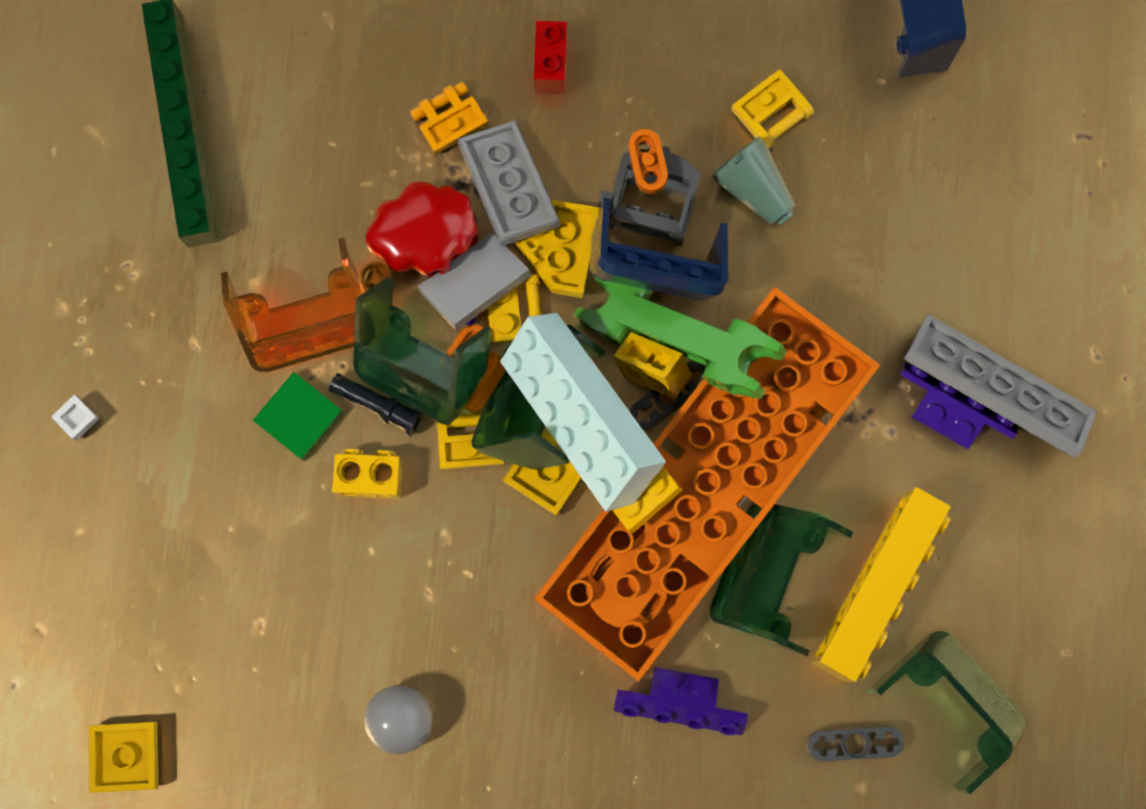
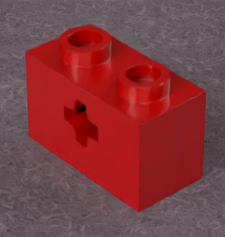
[533,21,568,94]

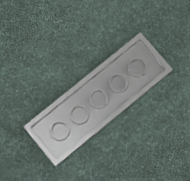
[904,315,1096,458]

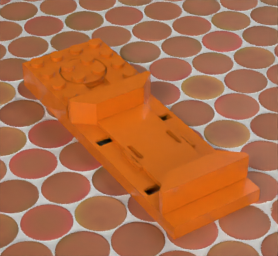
[534,286,880,682]

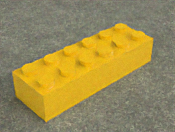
[811,487,951,682]

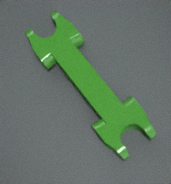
[573,277,787,399]

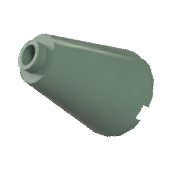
[712,136,795,225]

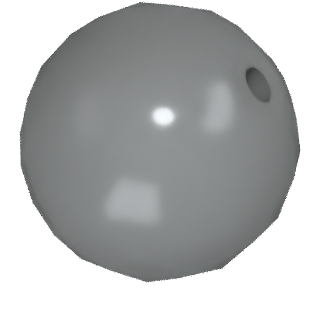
[364,685,433,755]

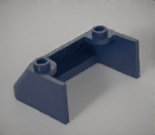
[896,0,966,77]
[590,197,729,301]

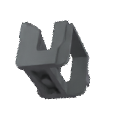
[599,146,700,247]

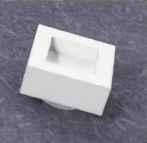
[51,395,100,441]

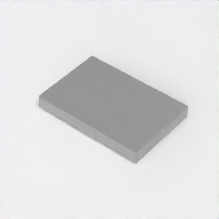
[417,233,531,331]

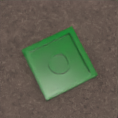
[253,371,343,461]

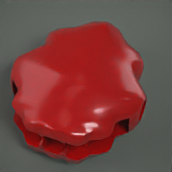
[365,181,478,278]

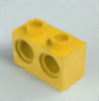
[613,332,692,400]
[332,449,403,499]

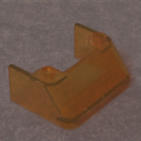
[221,238,373,372]

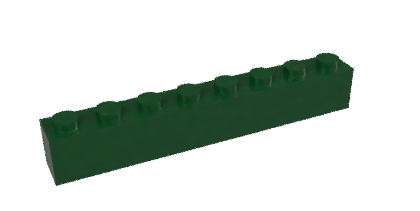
[141,0,219,248]

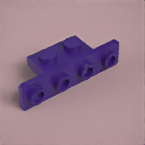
[900,362,1018,449]
[614,667,748,736]

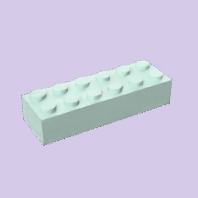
[500,313,666,512]

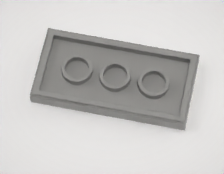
[457,120,560,246]

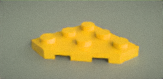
[515,199,600,298]

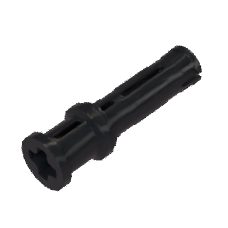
[329,373,424,437]

